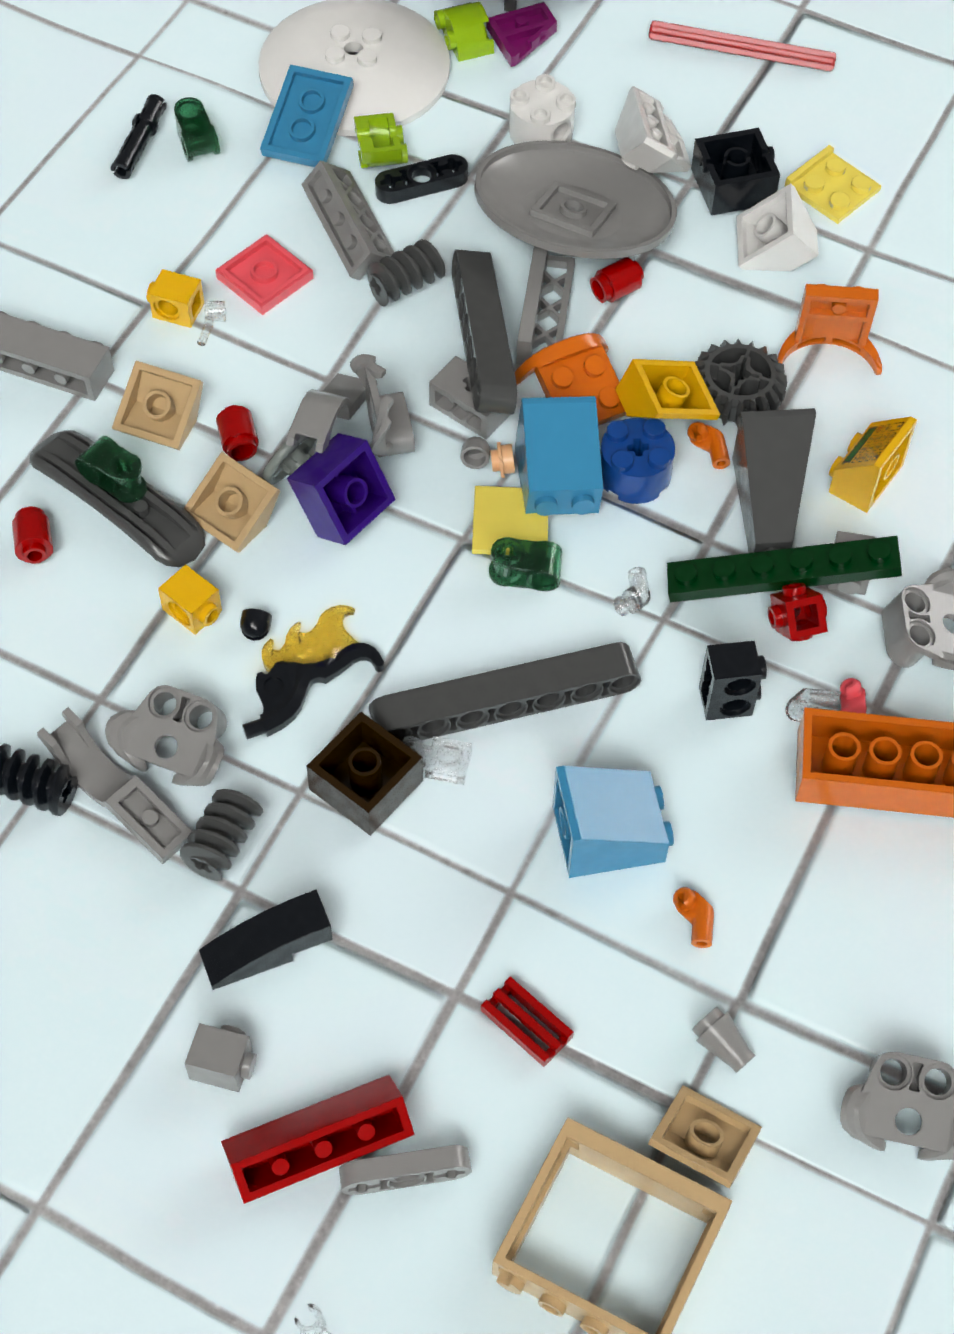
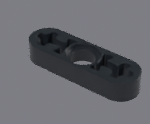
[375,154,468,204]

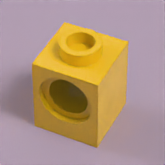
[146,269,204,328]
[158,564,222,635]

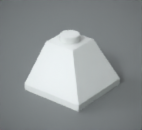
[736,183,819,272]

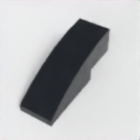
[199,889,333,990]

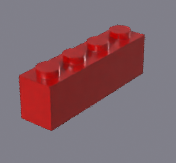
[221,1074,415,1204]

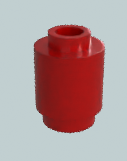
[590,257,644,303]
[216,405,259,461]
[12,506,53,564]

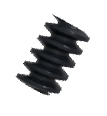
[0,743,78,816]

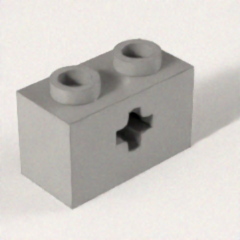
[429,356,510,440]

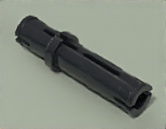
[110,94,167,179]

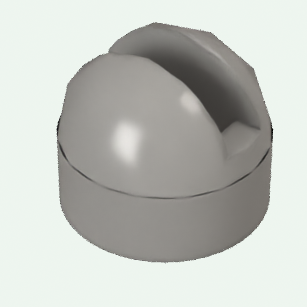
[460,436,490,469]

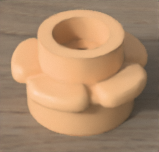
[490,442,515,478]

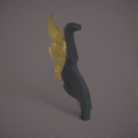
[242,605,384,740]

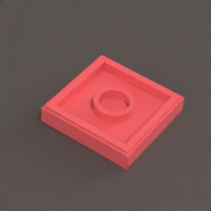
[215,234,314,315]

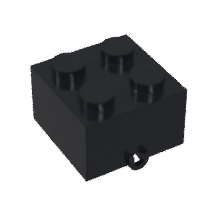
[691,127,780,215]

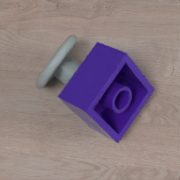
[262,433,396,545]

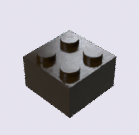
[306,712,423,836]

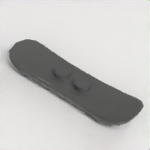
[29,430,205,567]

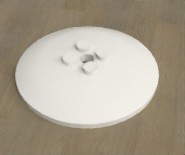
[258,0,450,136]

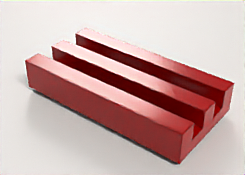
[481,976,574,1067]

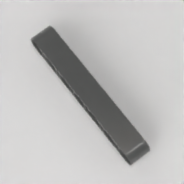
[451,249,517,415]
[368,642,642,744]

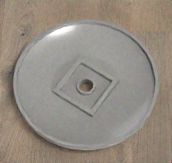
[474,140,677,259]

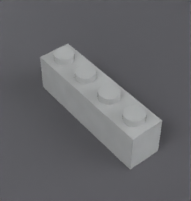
[0,311,114,401]

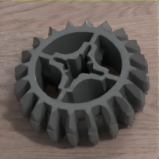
[695,338,787,428]

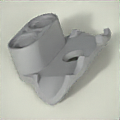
[350,354,415,458]
[882,568,954,670]
[105,685,227,786]
[840,1052,954,1161]

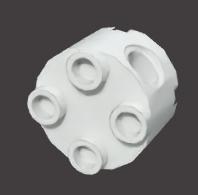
[509,74,576,144]

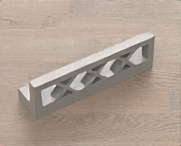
[301,160,394,280]
[516,246,575,365]

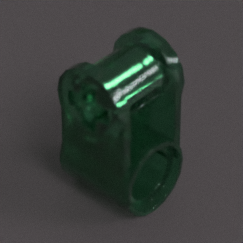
[174,97,220,162]
[75,436,147,503]
[488,537,563,591]

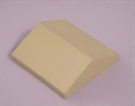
[112,361,204,451]
[184,452,280,553]
[648,1085,762,1189]

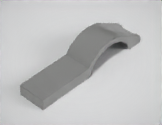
[286,373,366,453]
[37,707,192,864]

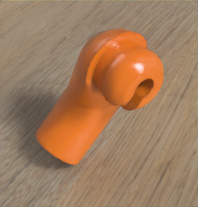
[687,421,730,469]
[673,887,714,948]

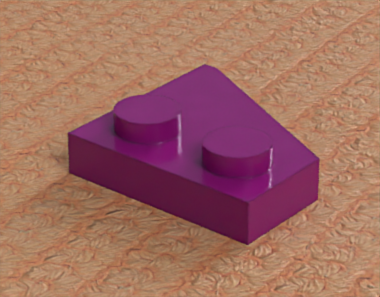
[486,2,557,67]

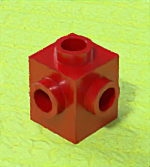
[767,583,828,641]

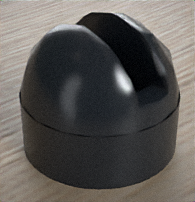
[240,609,272,641]

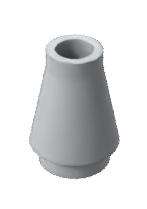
[692,1007,756,1073]

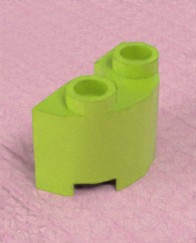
[434,2,494,62]
[354,113,408,168]

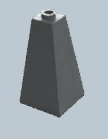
[732,408,816,553]

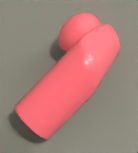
[839,678,867,713]

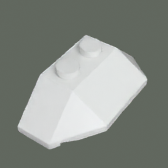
[615,86,692,173]

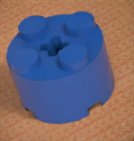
[600,418,675,504]

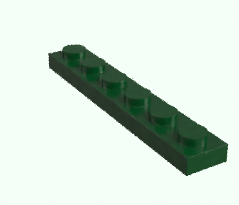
[667,536,902,603]

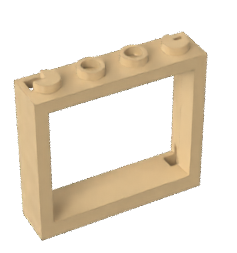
[492,1117,732,1334]

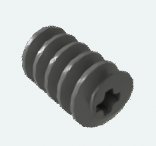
[367,239,446,307]
[180,789,263,881]

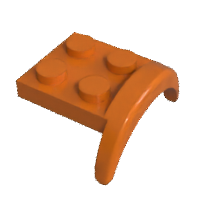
[777,284,882,375]
[514,333,627,426]

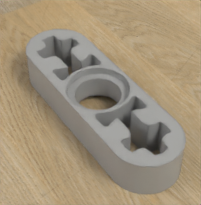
[339,1145,472,1195]

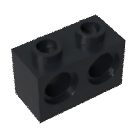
[699,640,767,720]

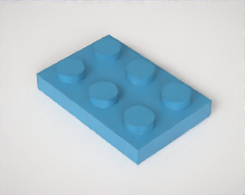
[260,64,354,167]

